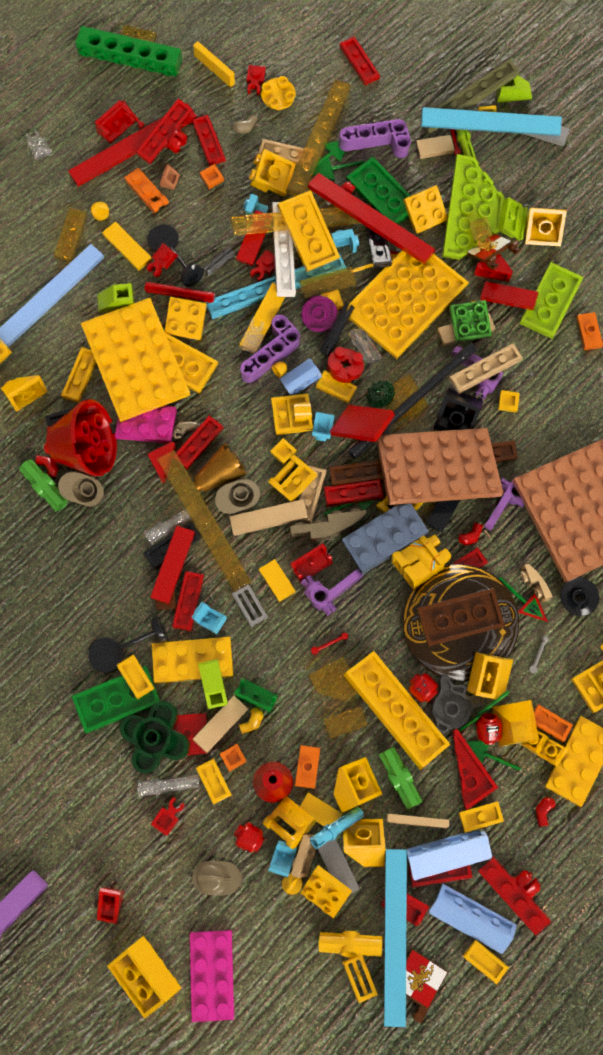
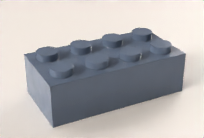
[342,503,429,574]

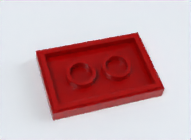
[330,405,395,442]

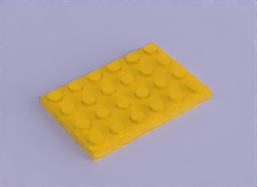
[346,250,469,359]
[81,298,191,422]

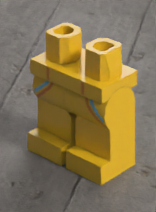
[392,535,451,590]

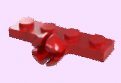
[136,98,193,165]
[478,856,551,936]

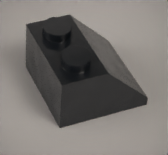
[433,388,483,431]

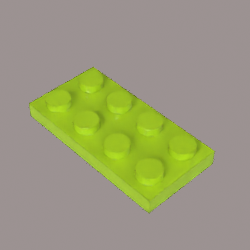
[520,262,584,339]

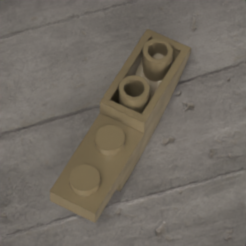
[290,508,366,543]

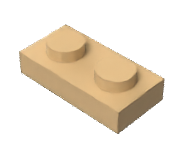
[291,834,316,878]

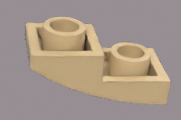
[520,564,552,603]

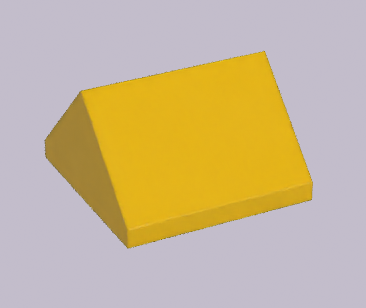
[525,208,567,246]

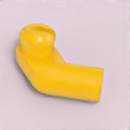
[239,707,263,734]

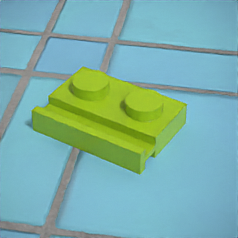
[499,197,528,241]

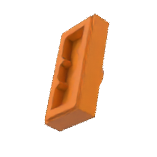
[576,312,603,351]
[534,704,573,743]
[295,745,320,789]

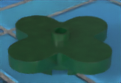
[120,701,190,774]

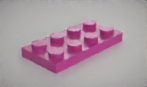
[190,930,235,1022]

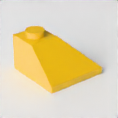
[1,375,48,412]
[492,700,539,747]
[334,757,382,813]
[343,819,386,867]

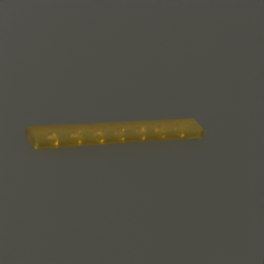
[286,79,351,196]
[230,204,371,235]
[157,450,251,592]

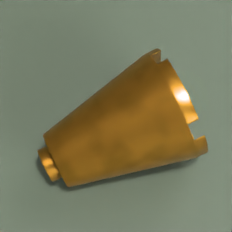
[193,443,248,492]

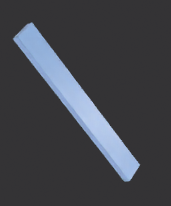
[0,244,104,347]

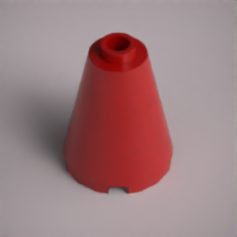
[253,762,293,803]

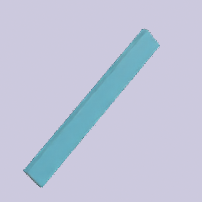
[421,107,562,136]
[206,253,347,319]
[384,849,407,1027]

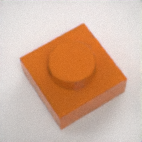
[199,164,224,189]
[220,744,247,772]

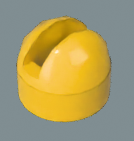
[271,361,287,378]

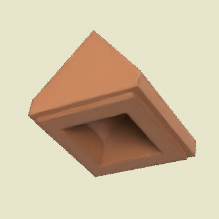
[160,164,180,190]

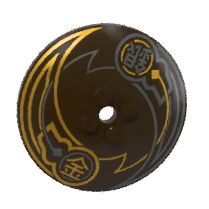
[402,564,519,681]

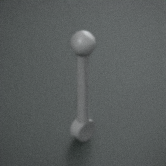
[529,635,549,674]

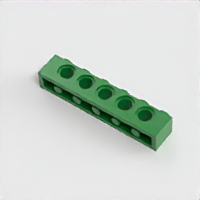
[75,26,182,77]

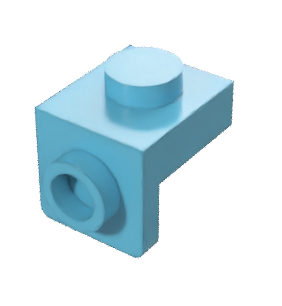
[243,194,268,220]
[331,229,359,253]
[312,412,335,441]
[192,602,227,634]
[268,840,298,878]

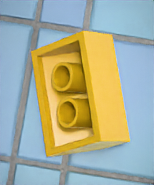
[107,936,181,1019]

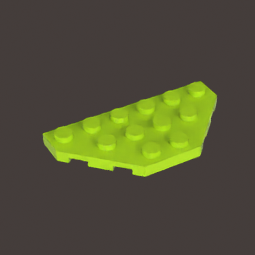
[442,154,505,260]

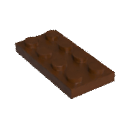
[417,588,505,647]

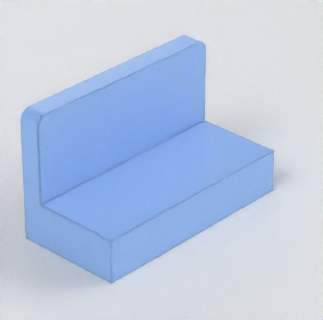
[280,359,322,395]

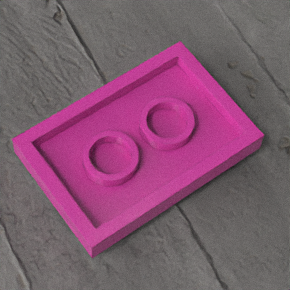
[115,406,177,444]

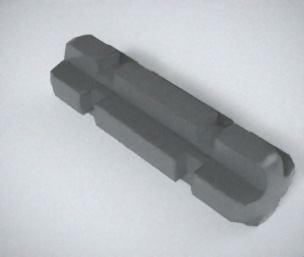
[203,247,234,275]

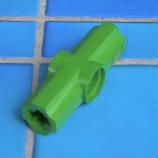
[19,459,68,512]
[379,747,422,810]

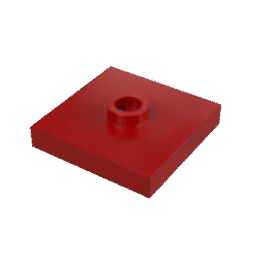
[174,713,209,755]

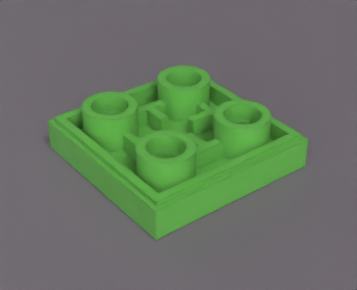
[449,300,492,342]

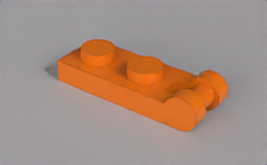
[124,168,169,213]

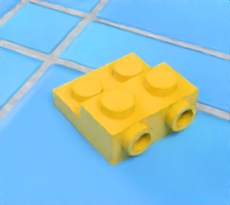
[249,149,296,197]

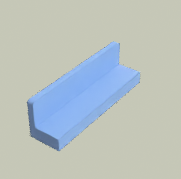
[405,828,492,880]
[429,884,517,954]

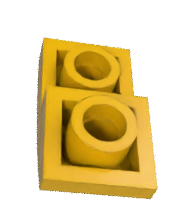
[520,730,568,767]

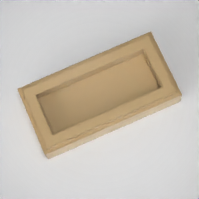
[416,135,454,159]

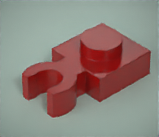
[246,65,266,96]
[146,243,178,278]
[250,250,275,282]
[150,797,185,836]

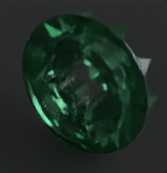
[366,379,395,408]

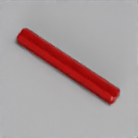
[144,282,215,303]

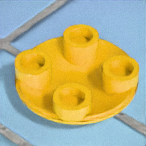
[261,76,296,110]

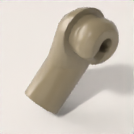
[233,115,258,133]
[173,421,197,439]

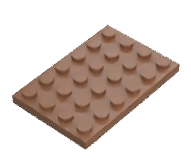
[376,428,503,505]

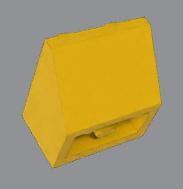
[467,652,513,699]

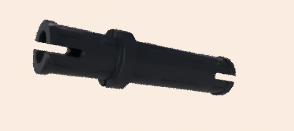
[319,302,355,357]

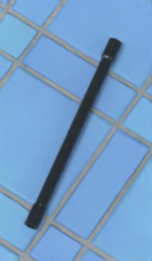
[348,342,477,459]

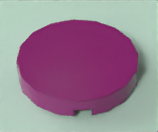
[301,295,338,333]

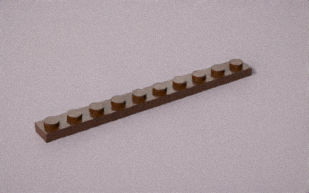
[329,440,518,486]

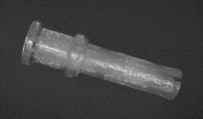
[143,504,199,546]
[137,775,200,798]

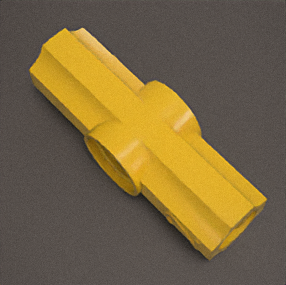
[319,931,383,958]

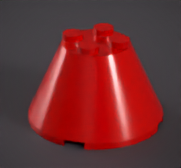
[44,400,117,477]

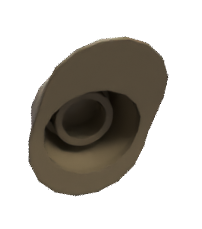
[58,472,104,507]
[215,479,260,514]
[192,861,242,896]

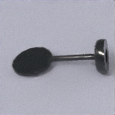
[147,225,204,287]
[88,616,169,673]

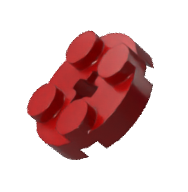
[327,347,364,383]

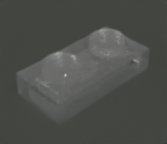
[349,329,382,363]

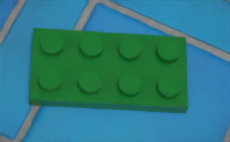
[346,157,411,224]
[72,666,161,734]

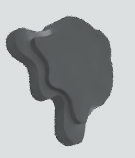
[432,675,485,734]

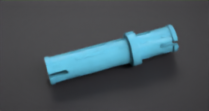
[310,806,364,849]

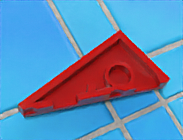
[452,729,498,810]

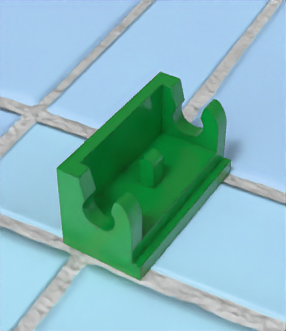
[234,678,279,714]

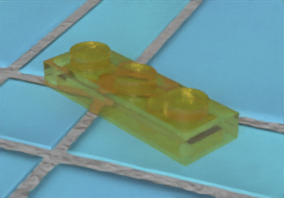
[54,208,88,262]
[299,267,357,299]

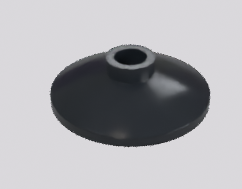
[560,578,599,616]

